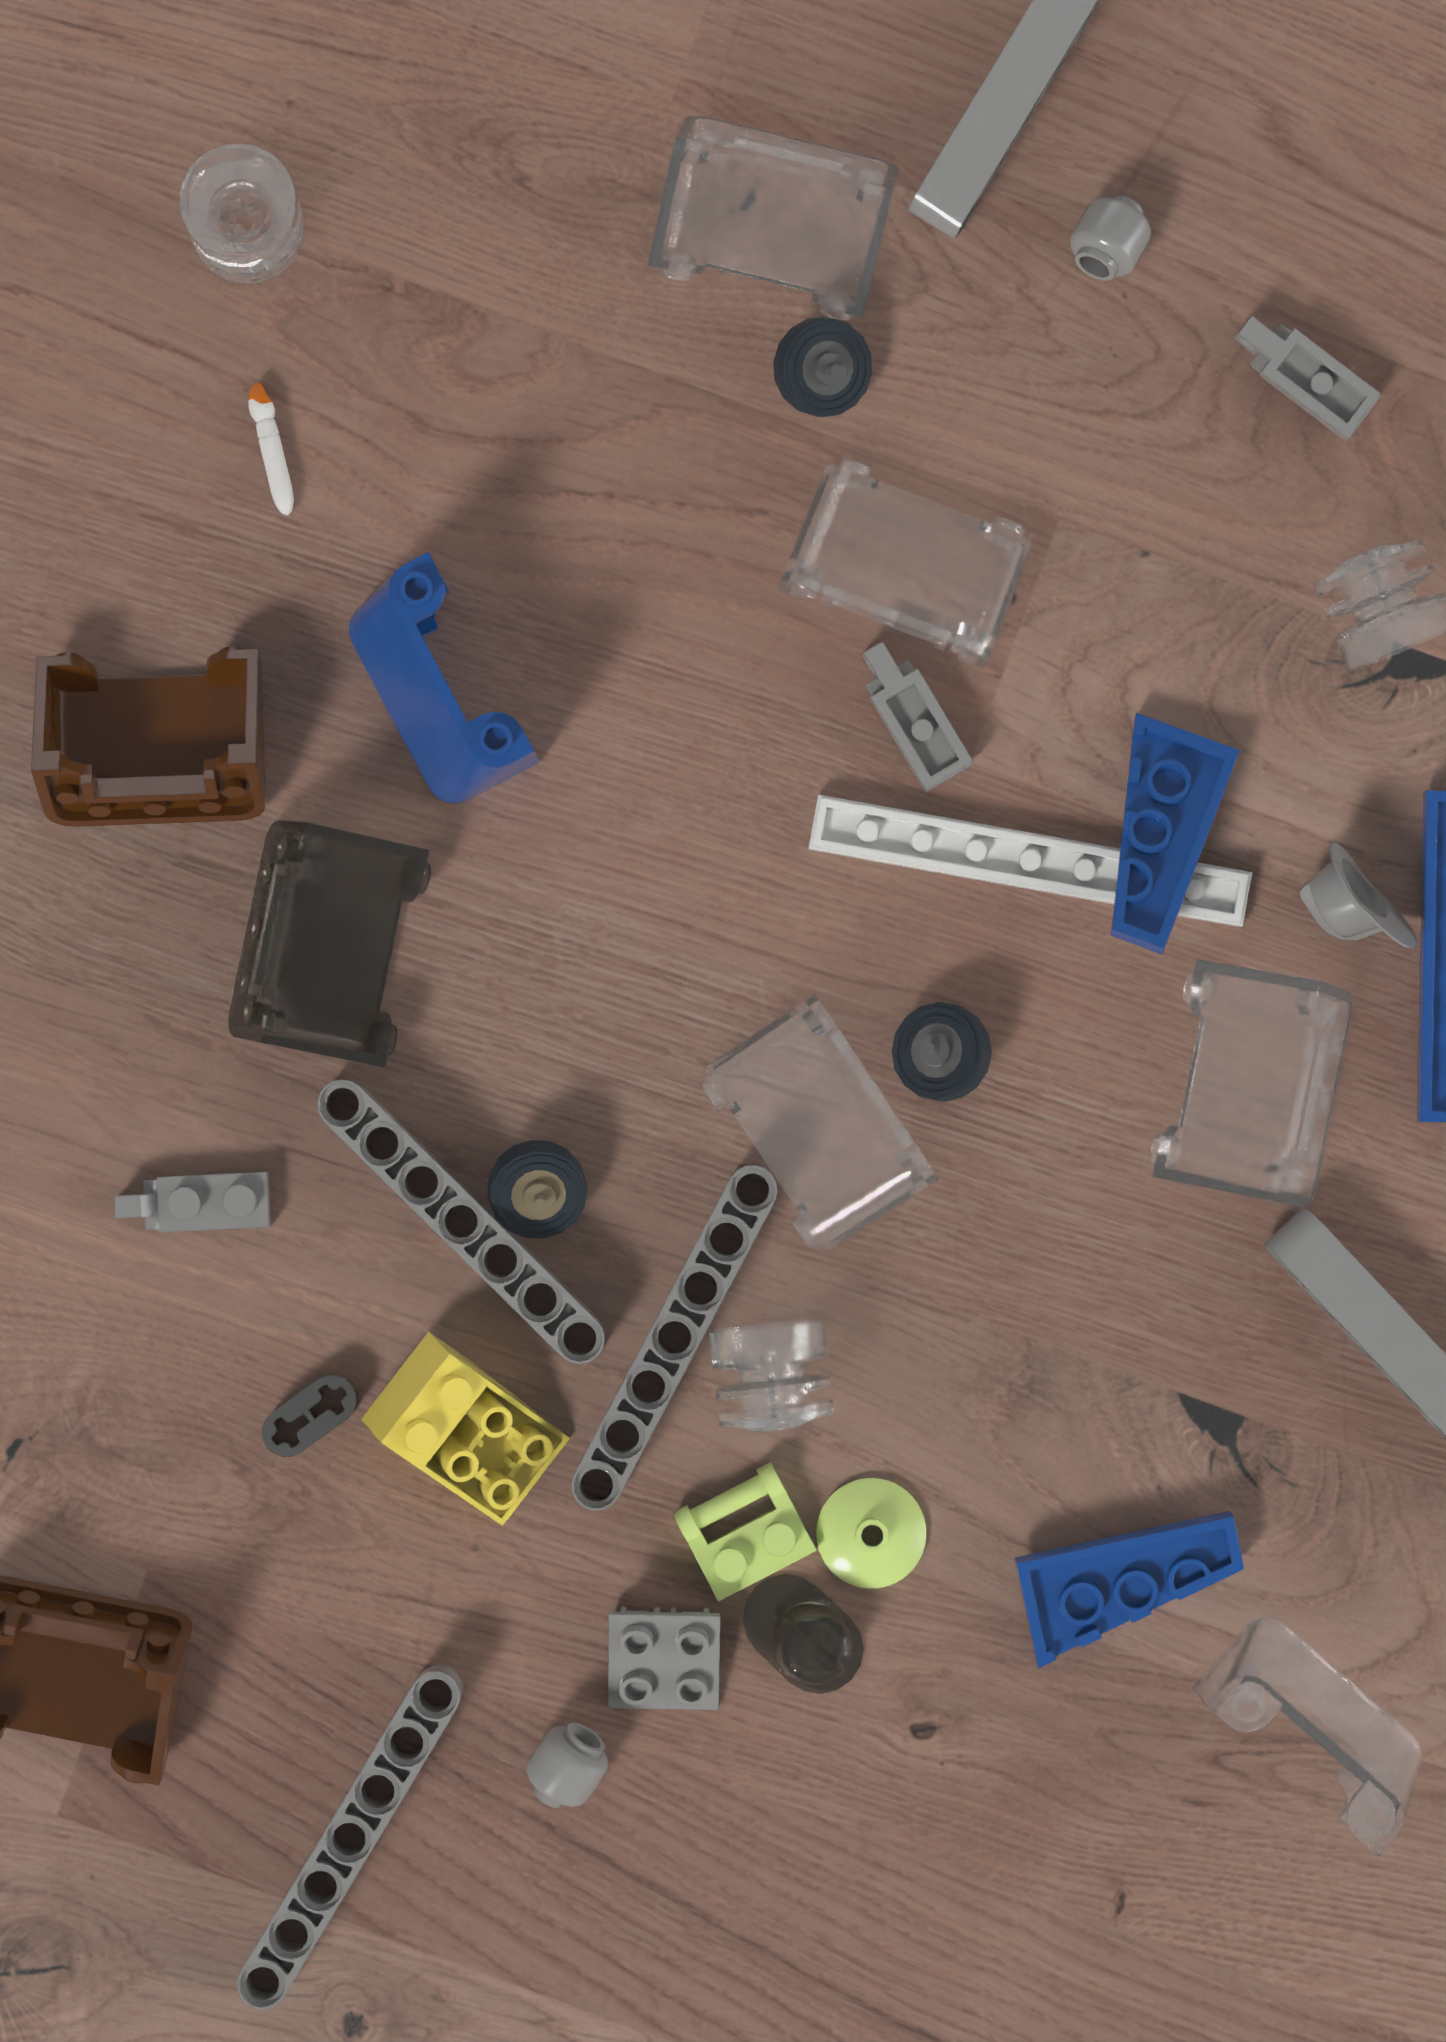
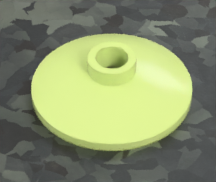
[816,1478,926,1589]

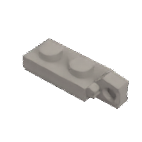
[1234,316,1382,442]
[862,641,974,793]
[114,1172,271,1232]

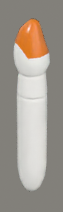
[248,382,294,516]

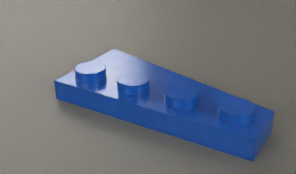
[1110,713,1240,955]
[1015,1511,1244,1668]

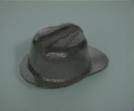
[743,1574,864,1694]

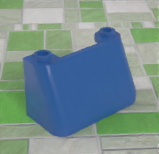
[349,552,540,804]

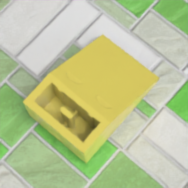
[361,1331,570,1526]

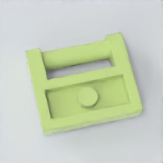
[673,1462,816,1602]

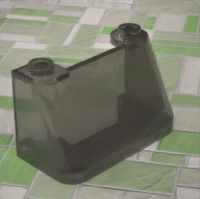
[228,820,431,1068]

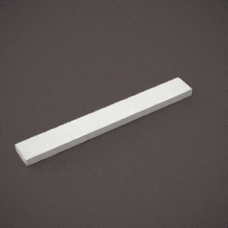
[808,795,1252,927]

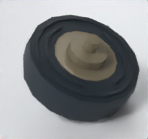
[487,1140,587,1239]

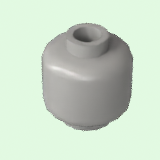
[1070,196,1151,281]
[526,1723,608,1808]

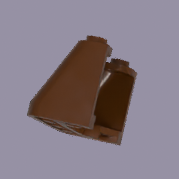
[31,646,266,827]
[0,1576,192,1786]

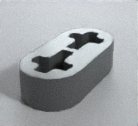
[262,1374,358,1457]

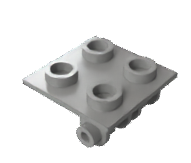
[608,1606,720,1710]

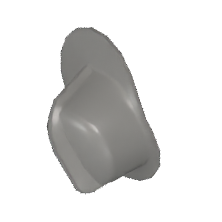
[1300,842,1417,949]

